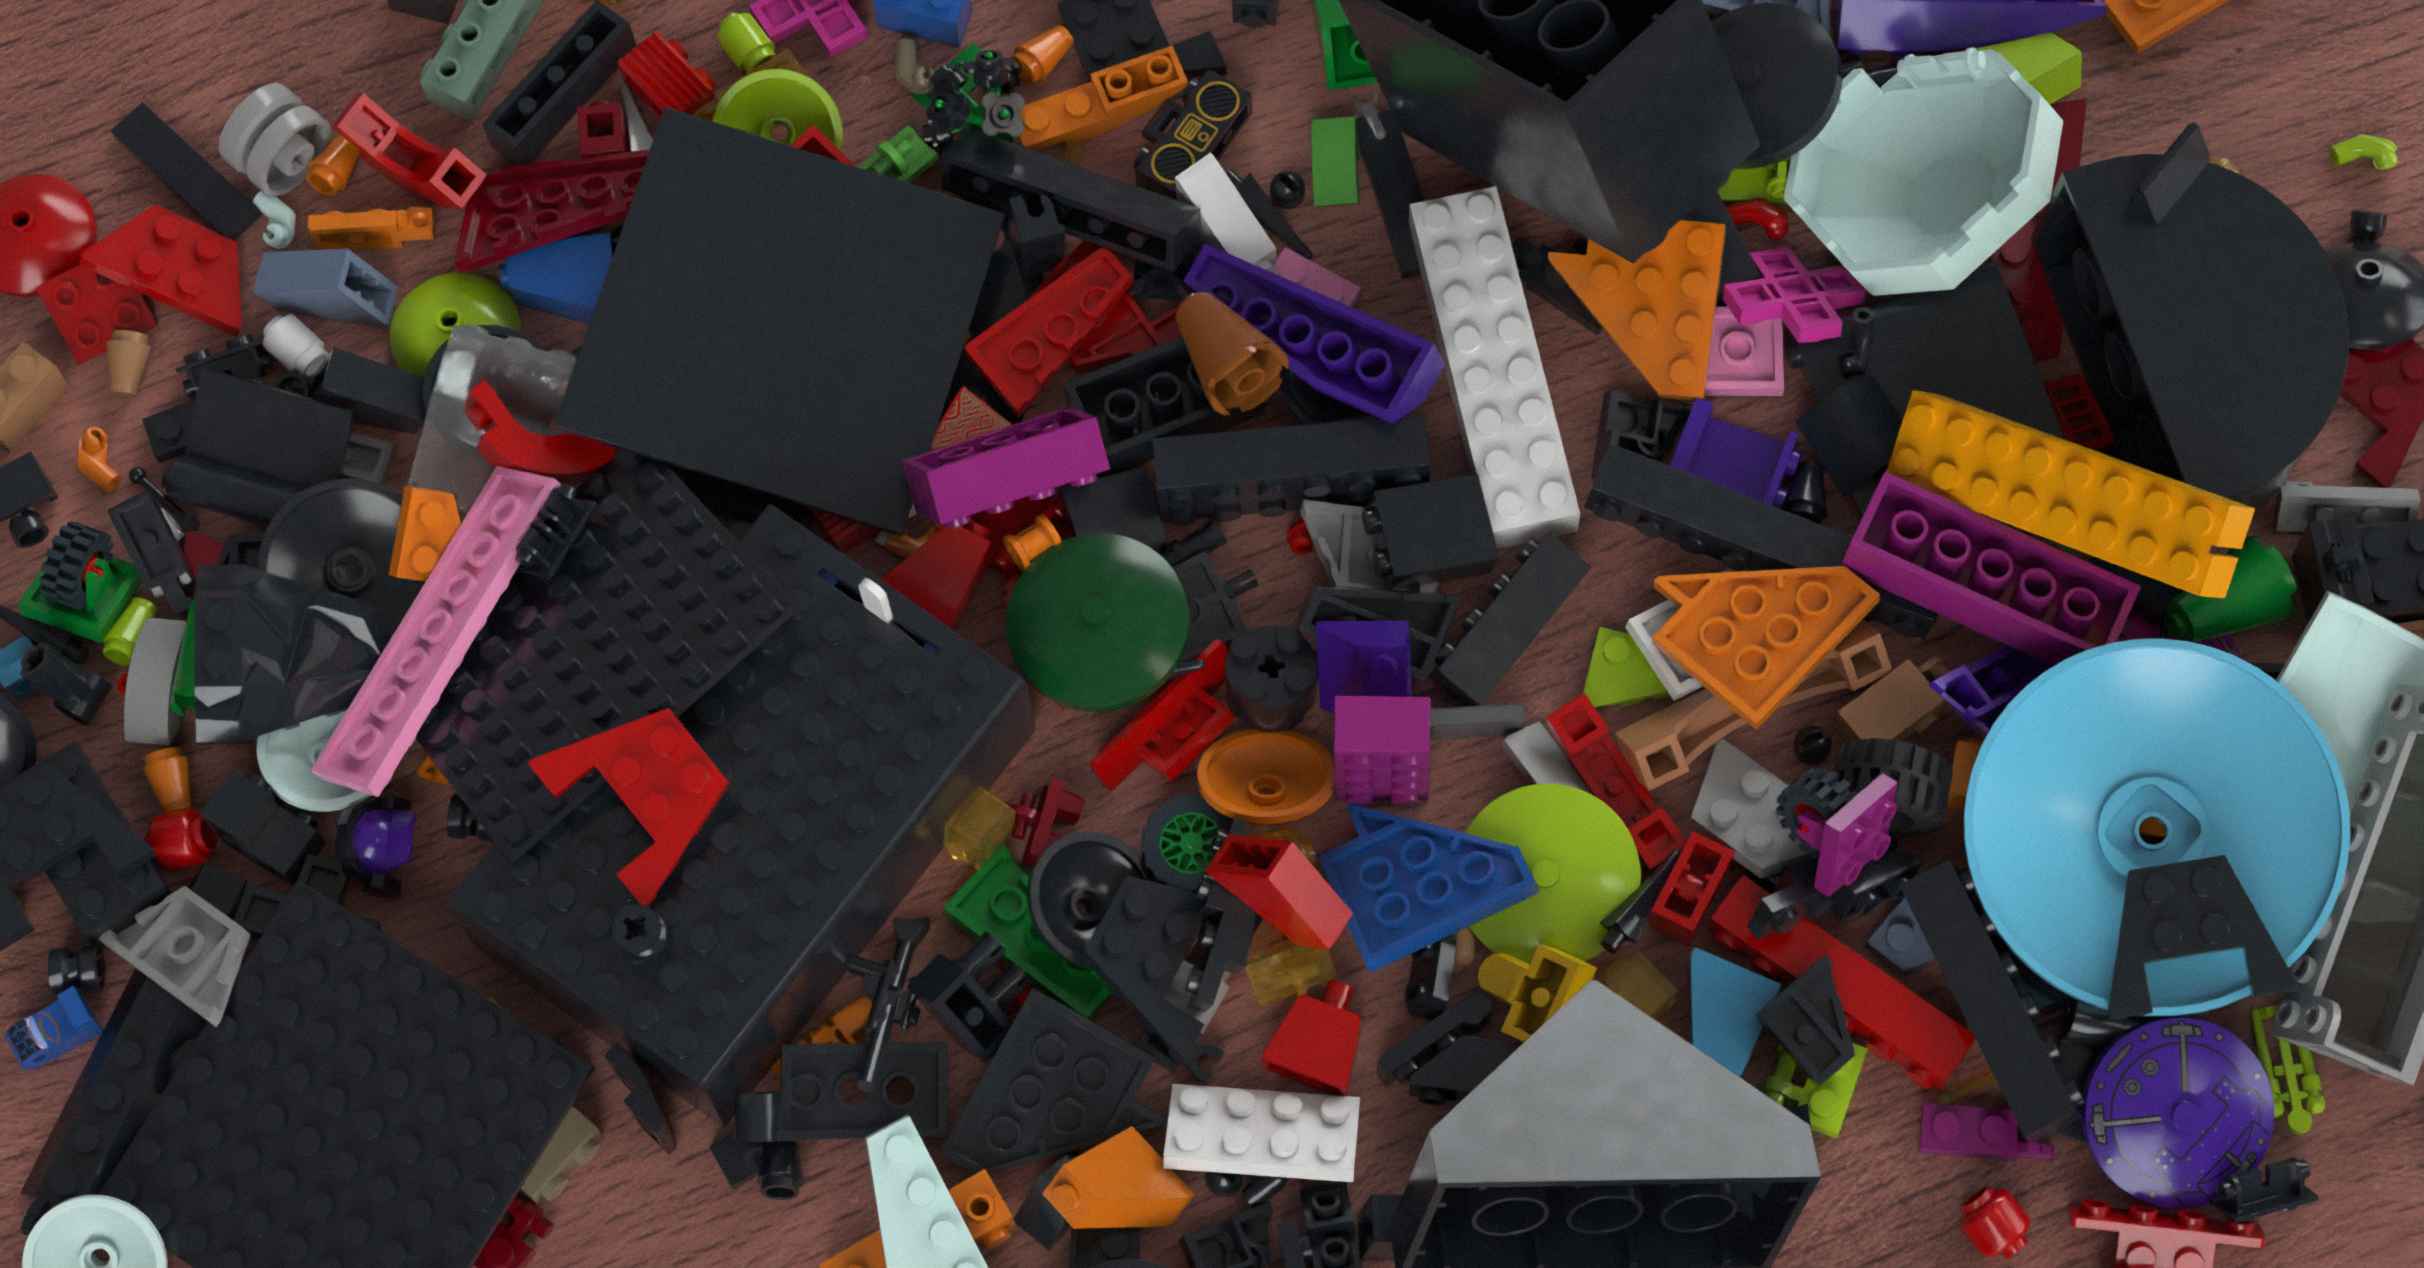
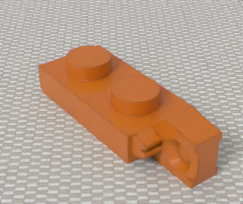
[308,206,435,251]

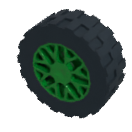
[1141,794,1232,893]

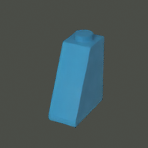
[1688,947,1781,1078]

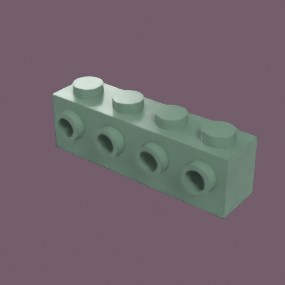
[420,0,545,121]

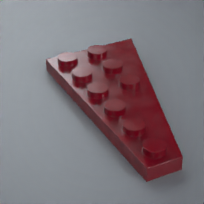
[1988,98,2087,362]
[454,149,650,274]

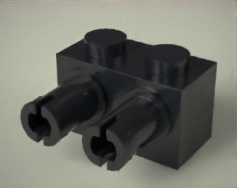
[907,931,1032,1063]

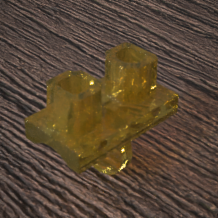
[1245,942,1338,1008]

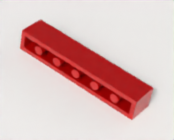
[1708,875,1976,1092]

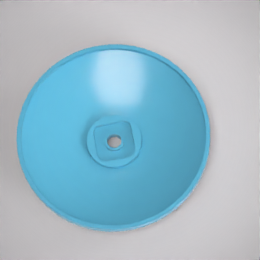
[1963,639,2351,1017]

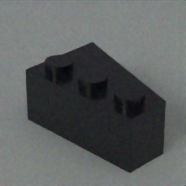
[1294,584,1461,682]

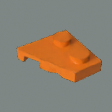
[388,486,461,581]

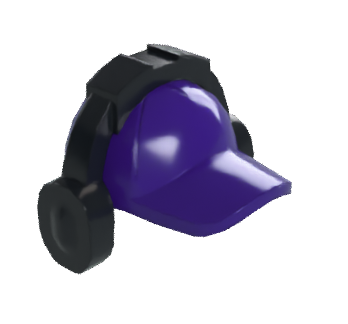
[334,795,417,898]

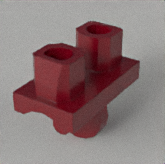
[1003,777,1085,868]

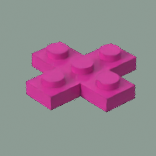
[749,0,868,58]
[1723,246,1866,343]

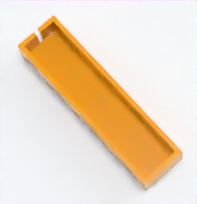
[1886,390,2255,598]

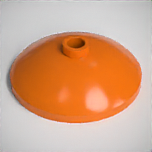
[1197,729,1336,826]

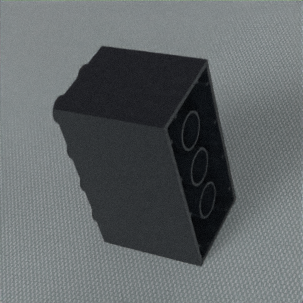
[1339,0,1760,264]

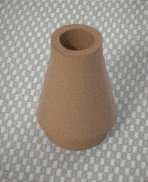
[106,330,151,398]

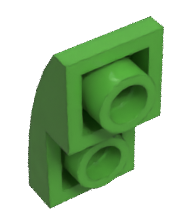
[1311,116,1360,207]

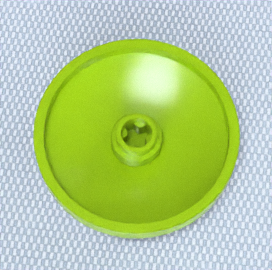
[1465,783,1641,964]

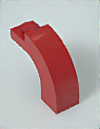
[332,93,487,209]
[465,380,618,486]

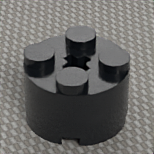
[1225,626,1317,732]

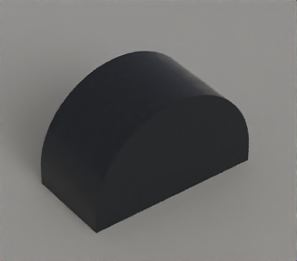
[2030,154,2349,519]

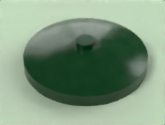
[1006,533,1190,712]

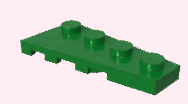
[943,843,1114,1020]

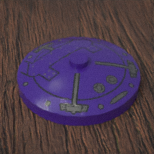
[2081,1016,2274,1209]

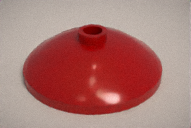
[0,174,97,297]

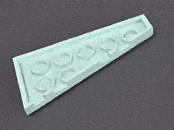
[865,1115,988,1268]

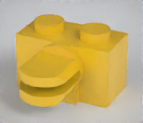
[1478,945,1597,1042]

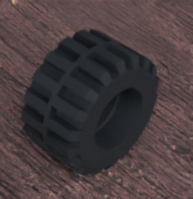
[1833,738,1953,836]

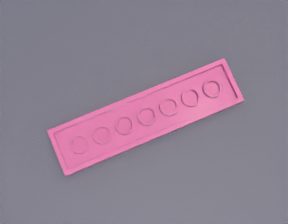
[310,466,561,797]

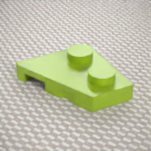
[1583,627,1671,709]

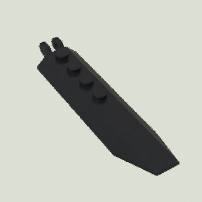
[20,862,247,1236]

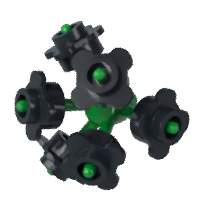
[921,50,1025,160]

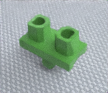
[858,125,938,183]

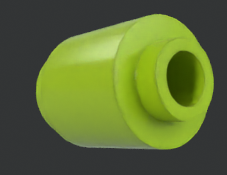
[716,13,778,75]

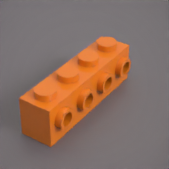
[819,1169,1016,1268]

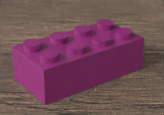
[902,407,1110,528]
[1334,696,1430,807]

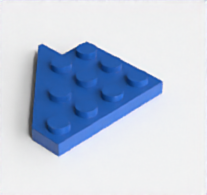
[1318,804,1540,973]

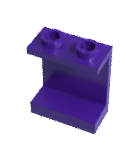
[1670,397,1803,509]

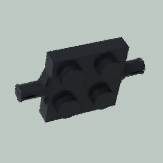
[1172,550,1259,661]

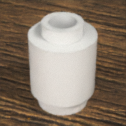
[262,314,329,379]

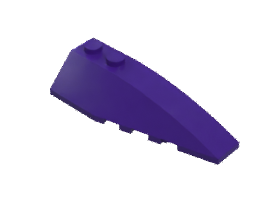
[1832,0,2106,56]
[1183,243,1445,424]

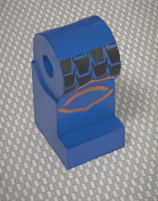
[4,986,103,1070]

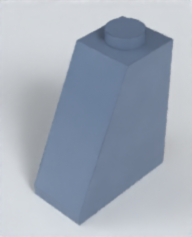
[253,249,399,327]

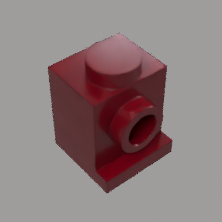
[577,101,628,157]

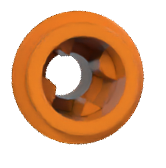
[1011,25,1074,85]
[305,134,360,196]
[143,747,192,813]

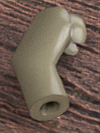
[894,38,934,94]

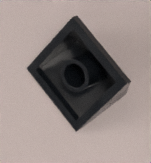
[1795,375,1903,498]

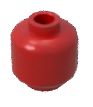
[144,807,217,872]
[1959,1185,2031,1259]

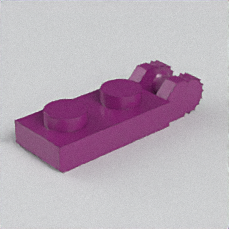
[1919,1102,2055,1161]

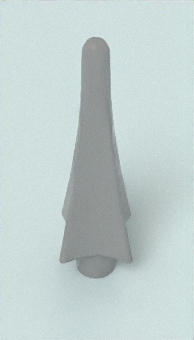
[620,83,653,152]

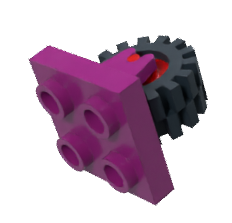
[1776,767,1898,897]

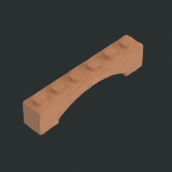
[1615,619,1893,791]

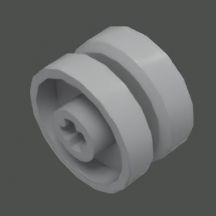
[218,82,332,197]

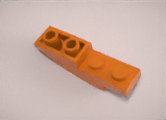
[1018,46,1188,151]

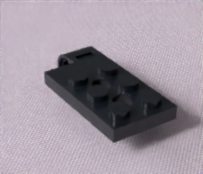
[735,1042,948,1142]

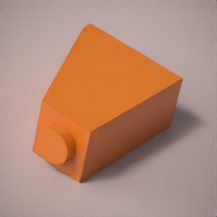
[1042,1126,1195,1229]

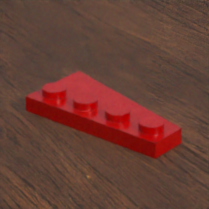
[963,247,1133,418]

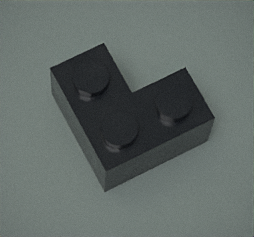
[199,769,326,887]

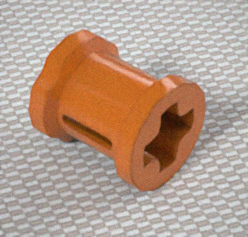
[1003,514,1062,571]

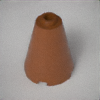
[1176,292,1289,415]

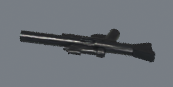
[848,917,930,1092]

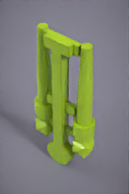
[2251,1005,2326,1135]

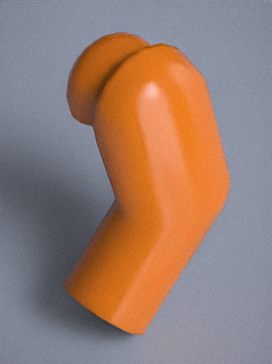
[77,427,122,493]

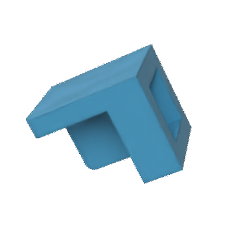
[0,636,39,703]

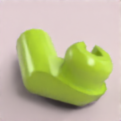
[2329,134,2398,170]

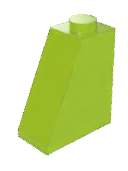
[1976,32,2082,105]

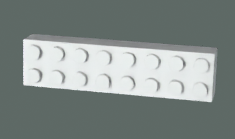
[1409,186,1580,549]

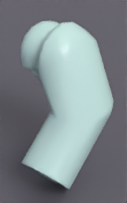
[253,191,296,249]

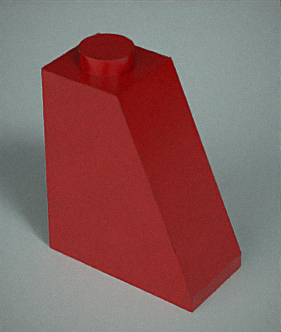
[881,520,999,632]
[1205,834,1353,950]

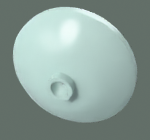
[257,711,372,812]
[22,1195,168,1268]

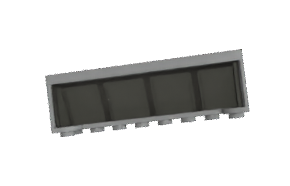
[2270,684,2424,1085]

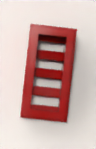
[2043,372,2116,453]

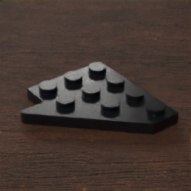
[939,987,1167,1174]

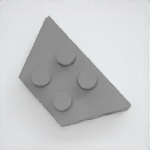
[1300,500,1440,593]
[1691,738,1816,879]
[99,886,251,1027]

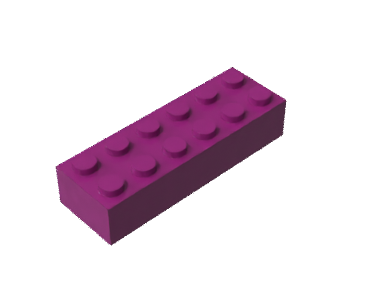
[1841,472,2141,666]

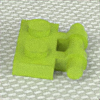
[1763,1043,1868,1139]

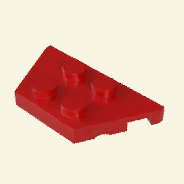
[79,204,242,337]

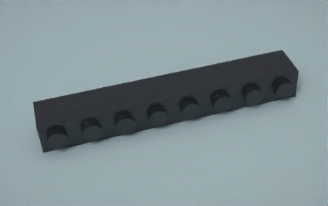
[1584,443,1938,640]

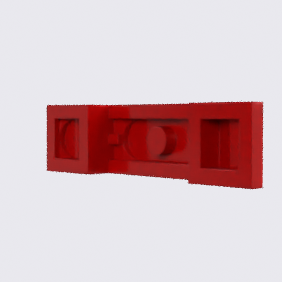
[1546,693,1687,871]

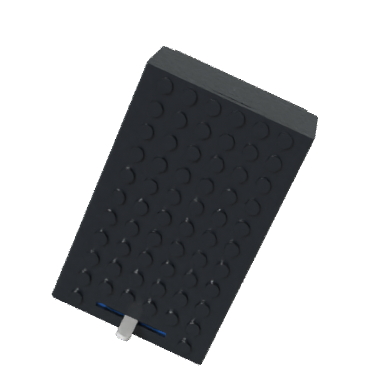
[445,504,1036,1127]

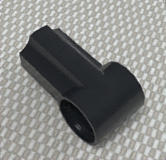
[20,642,113,726]

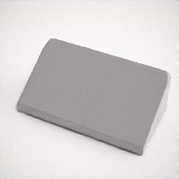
[1502,721,1591,794]

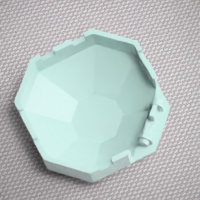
[1784,47,2063,296]

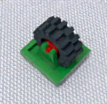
[18,521,142,643]

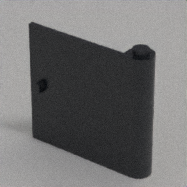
[1784,262,2064,520]

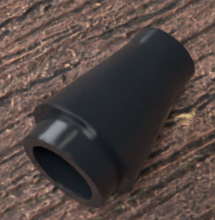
[1782,460,1827,524]
[757,1141,804,1200]

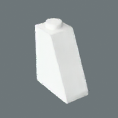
[1175,152,1277,272]

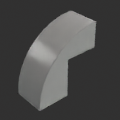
[124,617,186,746]

